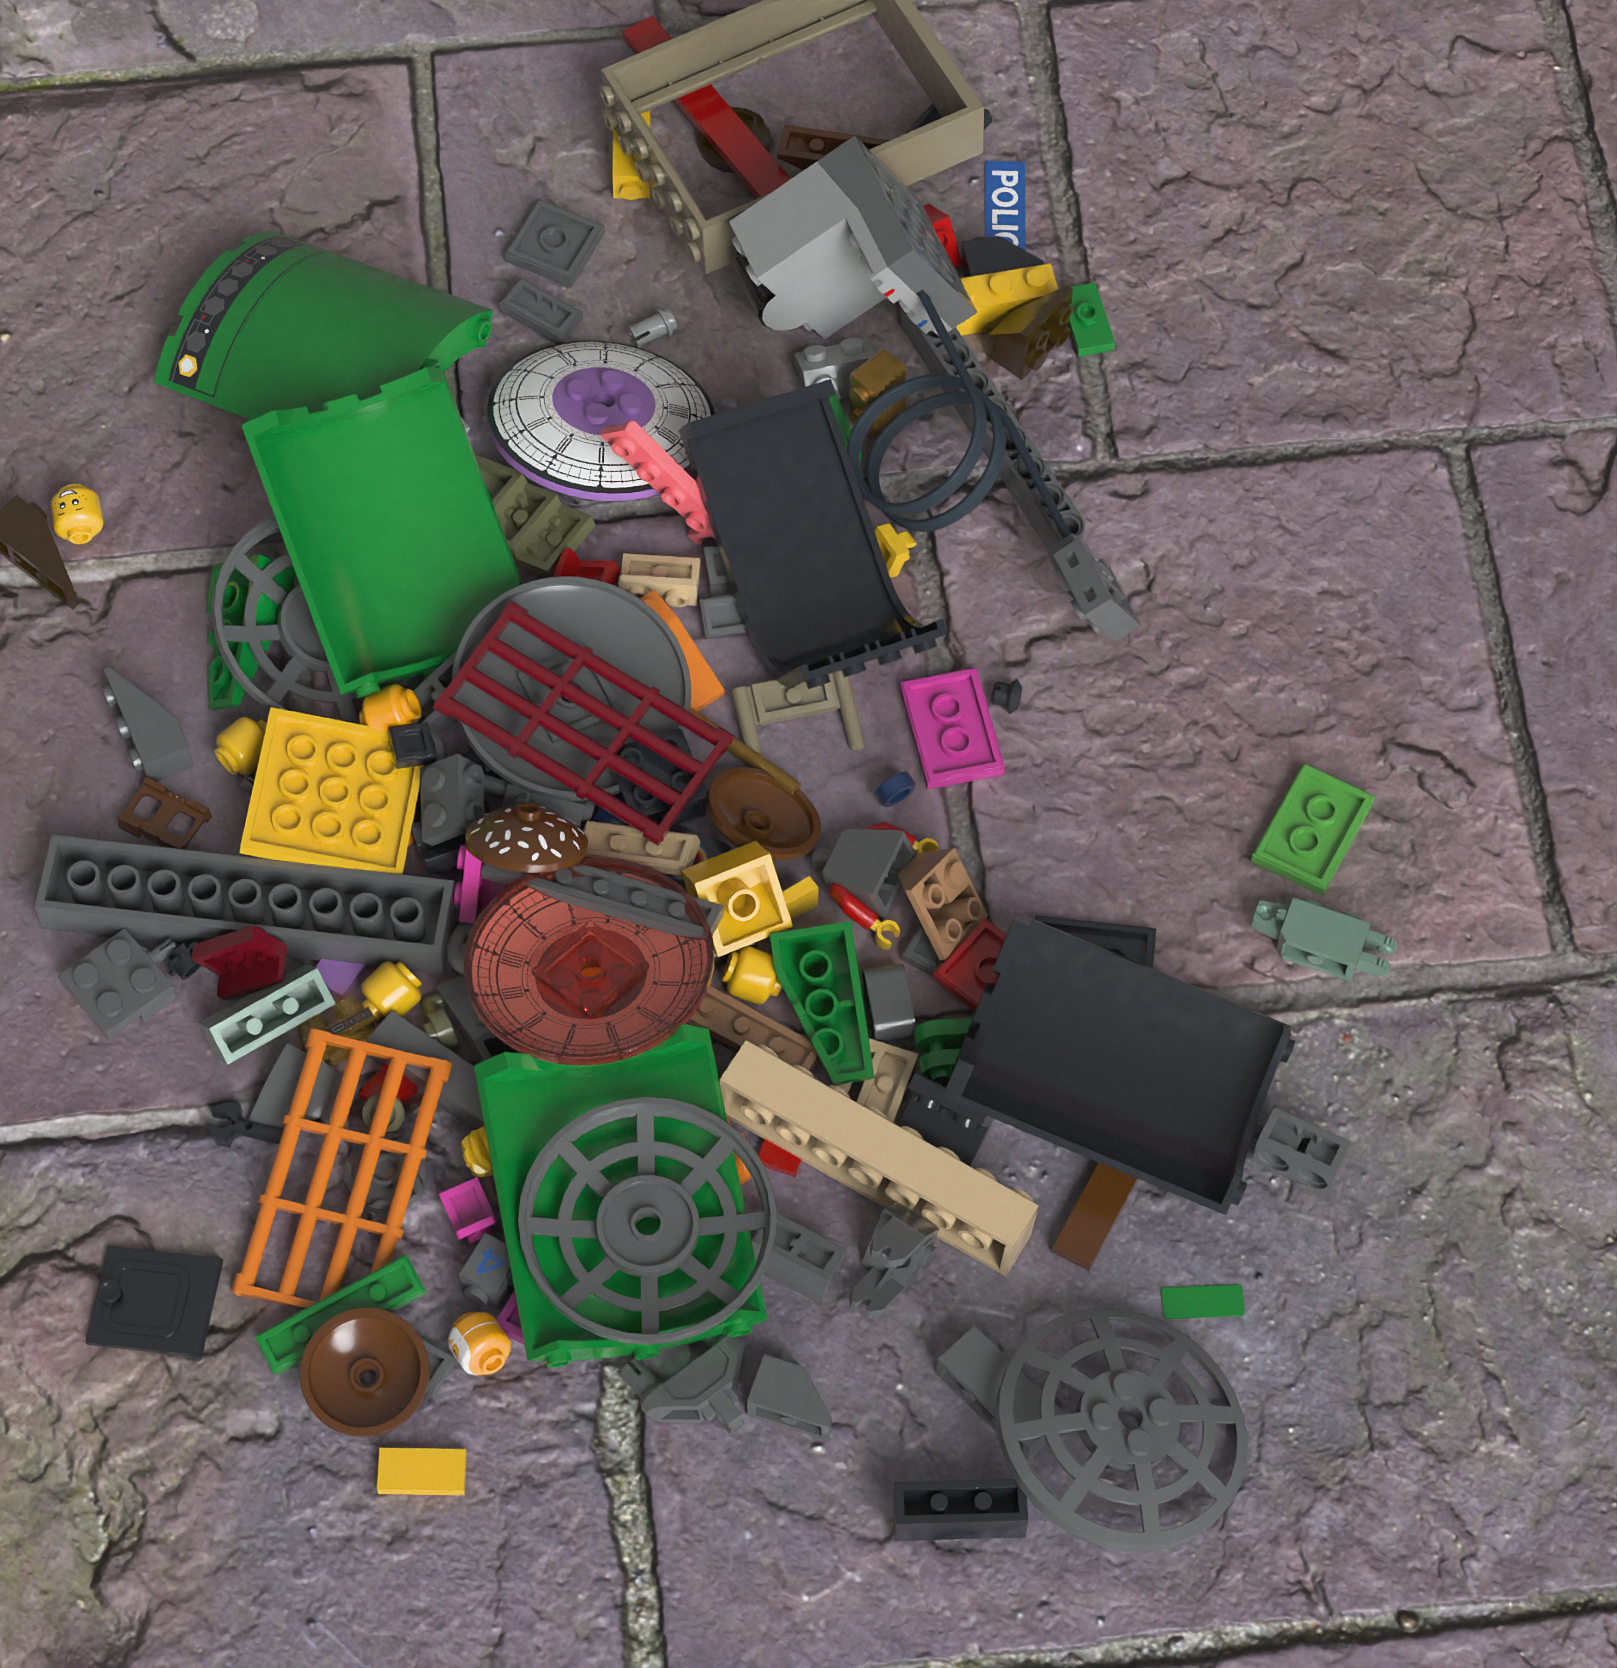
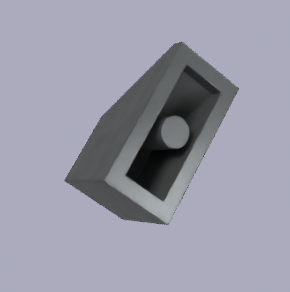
[747,1354,832,1442]

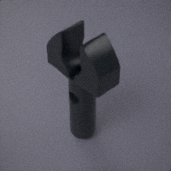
[206,1102,283,1148]

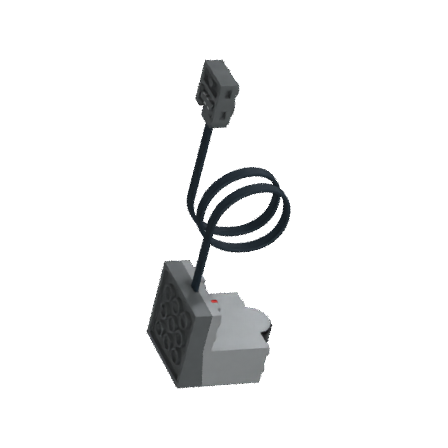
[729,136,1141,642]

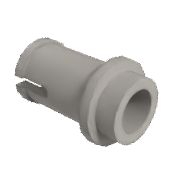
[627,308,677,348]

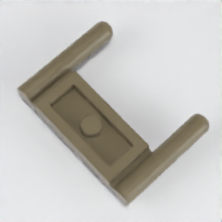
[732,671,865,768]

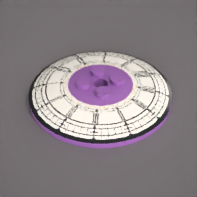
[487,340,715,501]

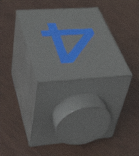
[459,1233,510,1309]

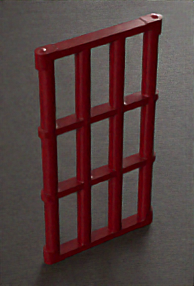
[433,601,735,846]

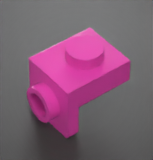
[439,1177,498,1244]

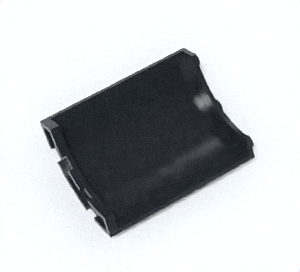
[943,912,1295,1215]

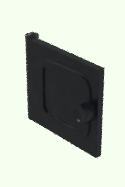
[85,1246,224,1361]

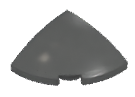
[249,1043,362,1131]

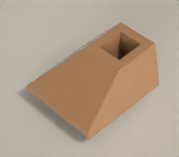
[897,848,988,960]

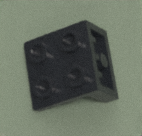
[612,728,707,826]
[898,1073,994,1167]

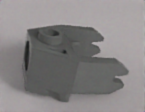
[849,1202,940,1319]

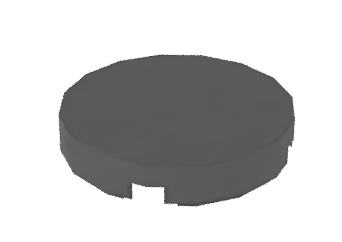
[344,1132,427,1214]

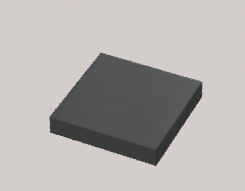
[504,199,605,288]

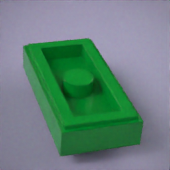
[1069,282,1115,357]

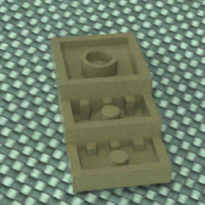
[475,454,596,578]

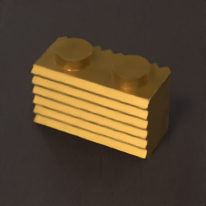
[849,349,906,437]

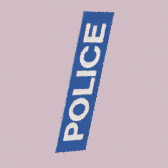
[985,161,1025,250]

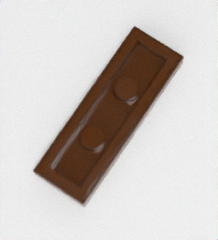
[1052,1162,1139,1271]

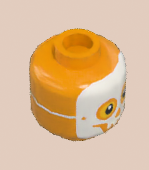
[448,1312,511,1376]

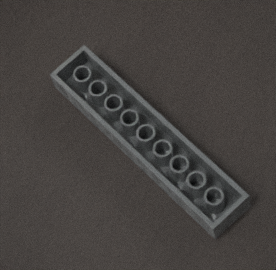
[35,834,456,975]

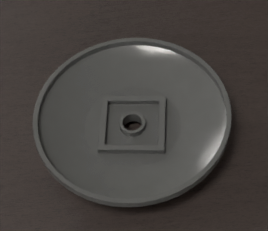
[452,576,691,801]

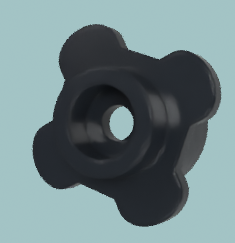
[168,940,201,980]

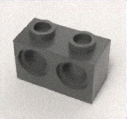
[1252,1107,1351,1196]

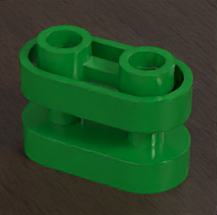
[913,1018,972,1086]

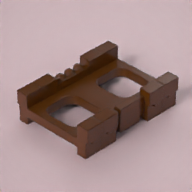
[117,777,212,850]

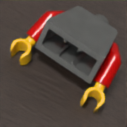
[812,822,939,950]

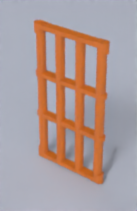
[231,1029,453,1310]

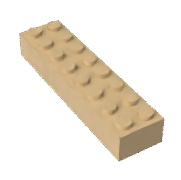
[720,1040,1039,1277]

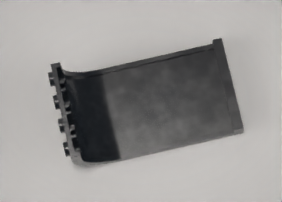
[678,379,948,690]

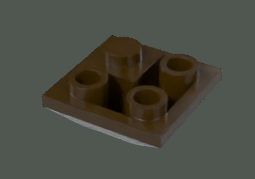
[987,285,1073,380]

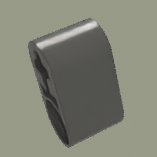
[862,963,916,1041]

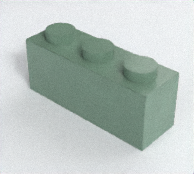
[198,963,336,1065]

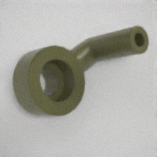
[421,992,459,1049]

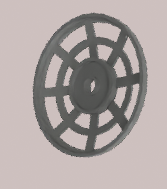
[212,516,424,725]
[518,1097,777,1345]
[995,1308,1248,1552]

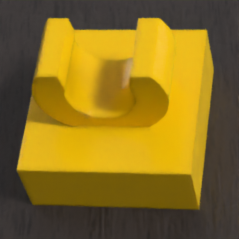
[875,523,917,578]

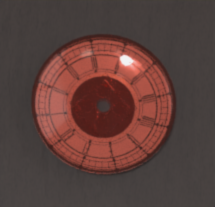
[463,858,715,1066]

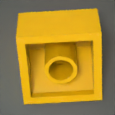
[681,841,793,957]

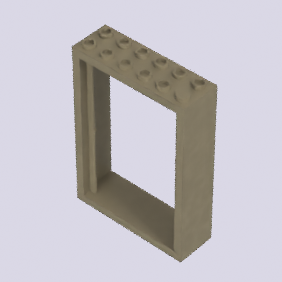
[599,0,984,274]

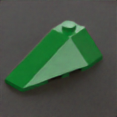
[206,554,296,711]
[770,921,875,1085]

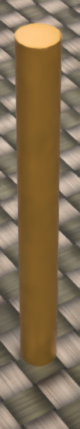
[690,707,802,796]

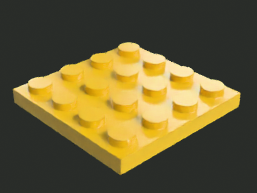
[240,707,424,875]

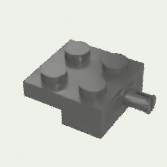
[58,928,177,1039]

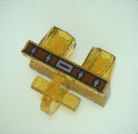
[299,996,376,1066]

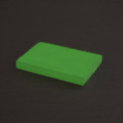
[1251,763,1376,896]

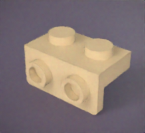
[619,553,701,607]

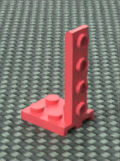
[600,421,716,545]

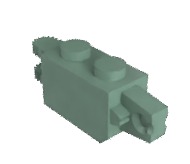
[1251,897,1398,982]

